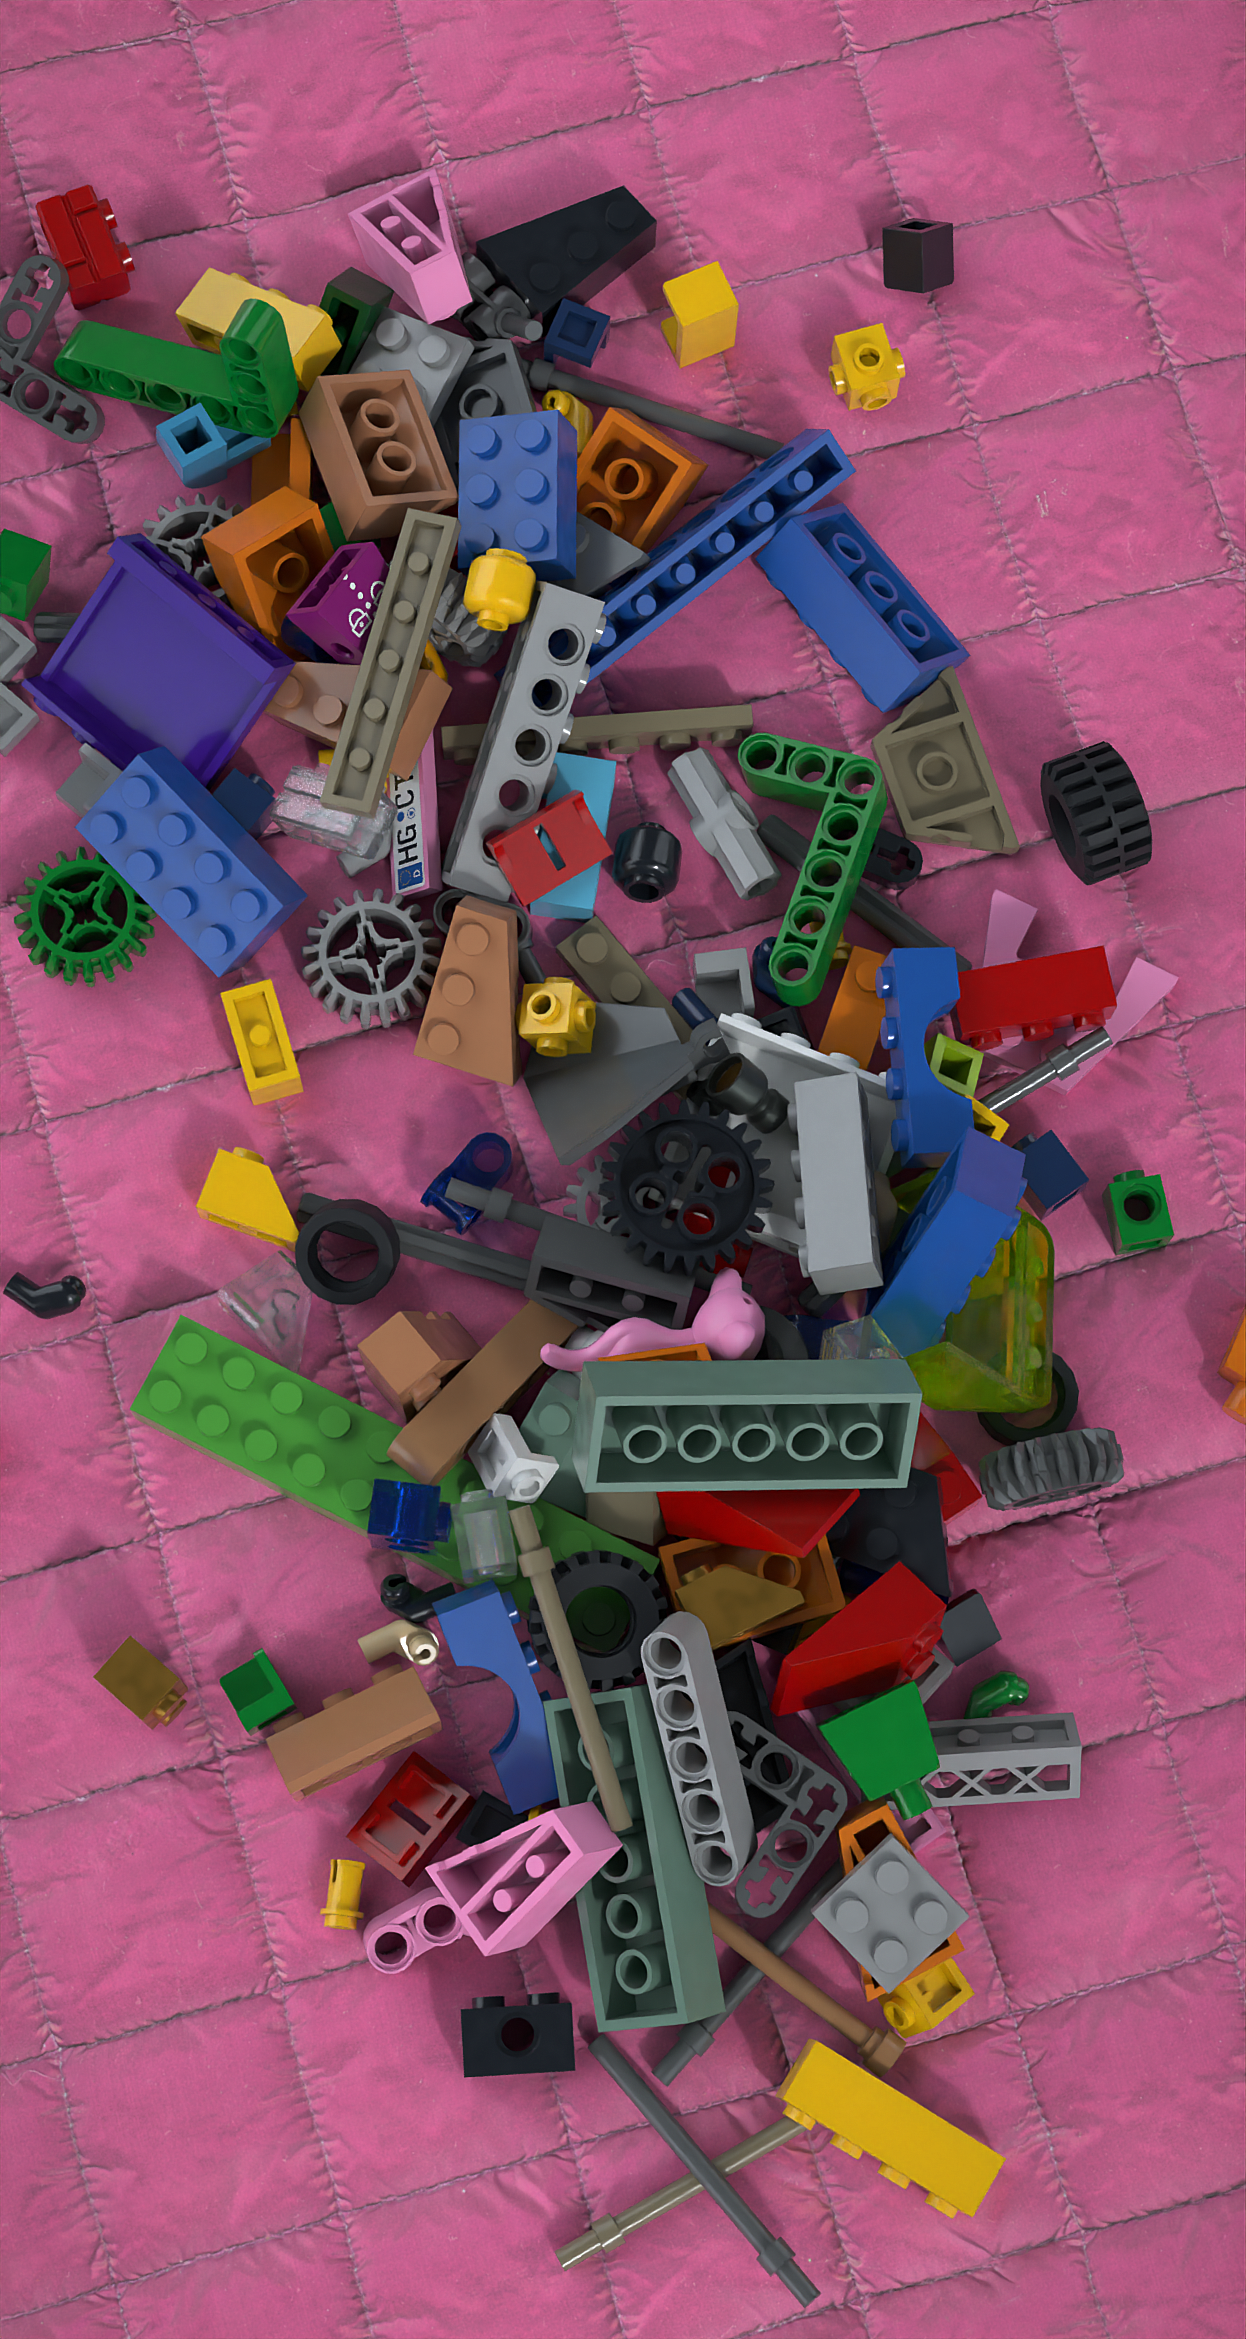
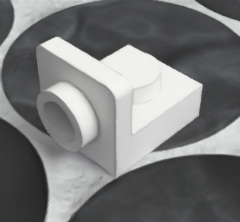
[468,1413,559,1503]

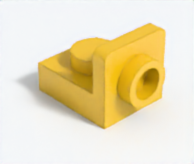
[877,1957,975,2038]

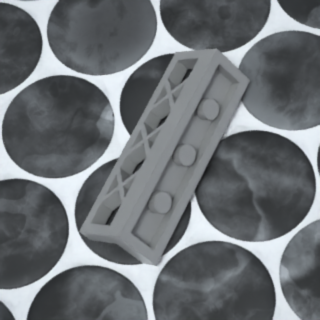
[861,1712,1082,1810]

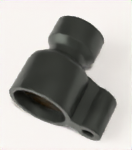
[686,1052,790,1134]

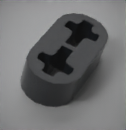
[834,828,923,890]

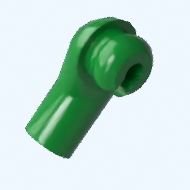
[963,1671,1029,1719]

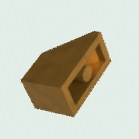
[675,1563,805,1650]

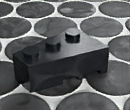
[476,185,657,338]

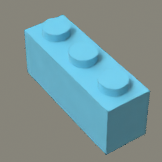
[530,752,617,923]

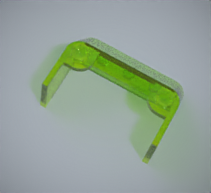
[890,1169,1055,1413]

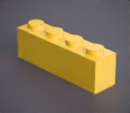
[775,2039,1006,2219]

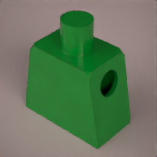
[815,1679,940,1821]

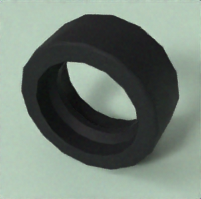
[295,1199,400,1305]
[974,1344,1079,1446]

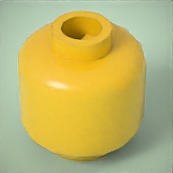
[463,548,536,631]

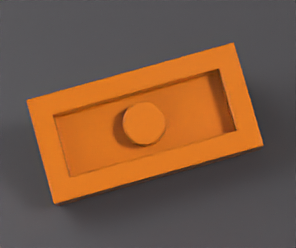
[251,418,314,506]

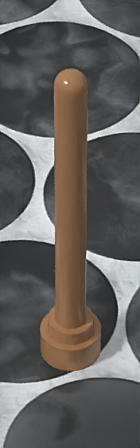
[707,1901,906,2078]

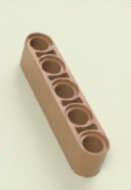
[386,1300,588,1490]

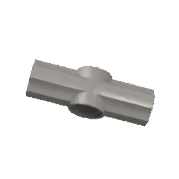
[667,747,782,901]

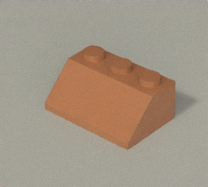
[299,369,459,541]
[265,1664,443,1802]

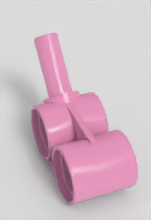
[363,1886,471,1974]

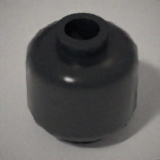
[612,822,682,903]

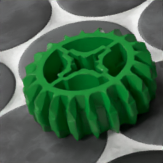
[14,846,157,987]

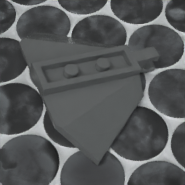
[523,1002,730,1166]

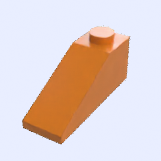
[817,945,887,1071]

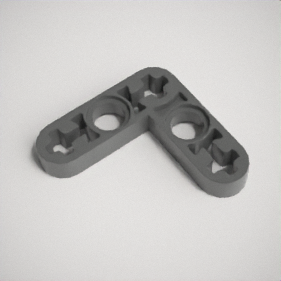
[0,255,105,444]
[727,1711,847,1918]

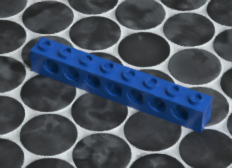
[494,429,856,707]

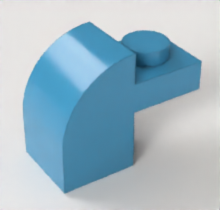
[156,403,271,489]

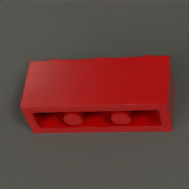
[950,945,1117,1051]

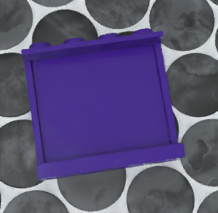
[21,533,296,791]

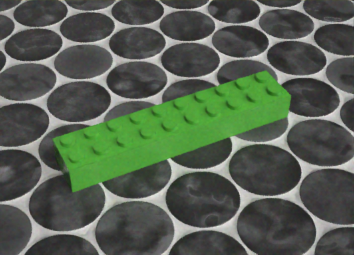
[130,1315,660,1653]

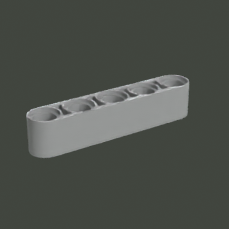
[641,1611,758,1887]

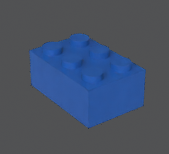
[458,410,577,582]

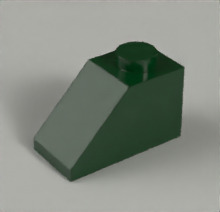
[319,267,394,376]

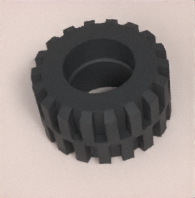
[1040,741,1152,885]
[527,1549,669,1691]

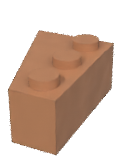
[263,661,453,781]
[413,895,523,1087]
[357,1311,482,1424]

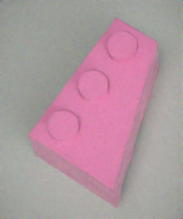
[348,168,472,325]
[425,1801,623,1957]

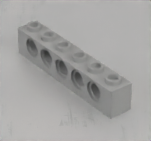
[441,580,606,902]

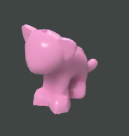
[540,1267,765,1372]

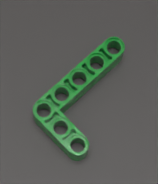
[54,298,299,438]
[738,733,888,1006]

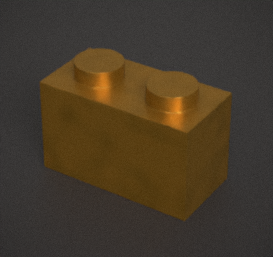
[93,1635,188,1730]

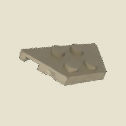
[870,666,1020,854]

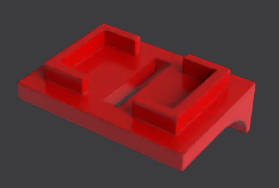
[486,790,613,907]
[346,1751,476,1888]

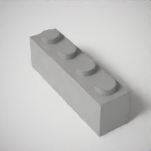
[787,1072,884,1296]

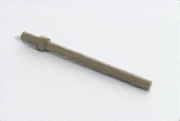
[509,1505,633,1832]
[554,2116,818,2271]

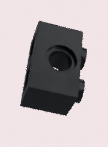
[461,1993,575,2078]

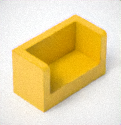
[661,261,739,369]
[220,979,304,1106]

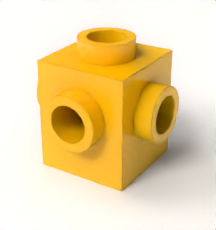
[828,323,905,411]
[515,977,596,1057]

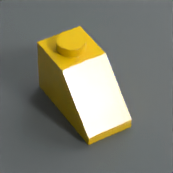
[196,1147,299,1252]

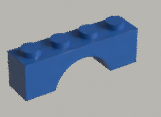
[875,947,975,1168]
[432,1579,559,1815]

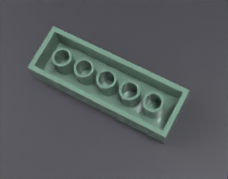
[571,1359,923,1493]
[543,1683,726,2033]

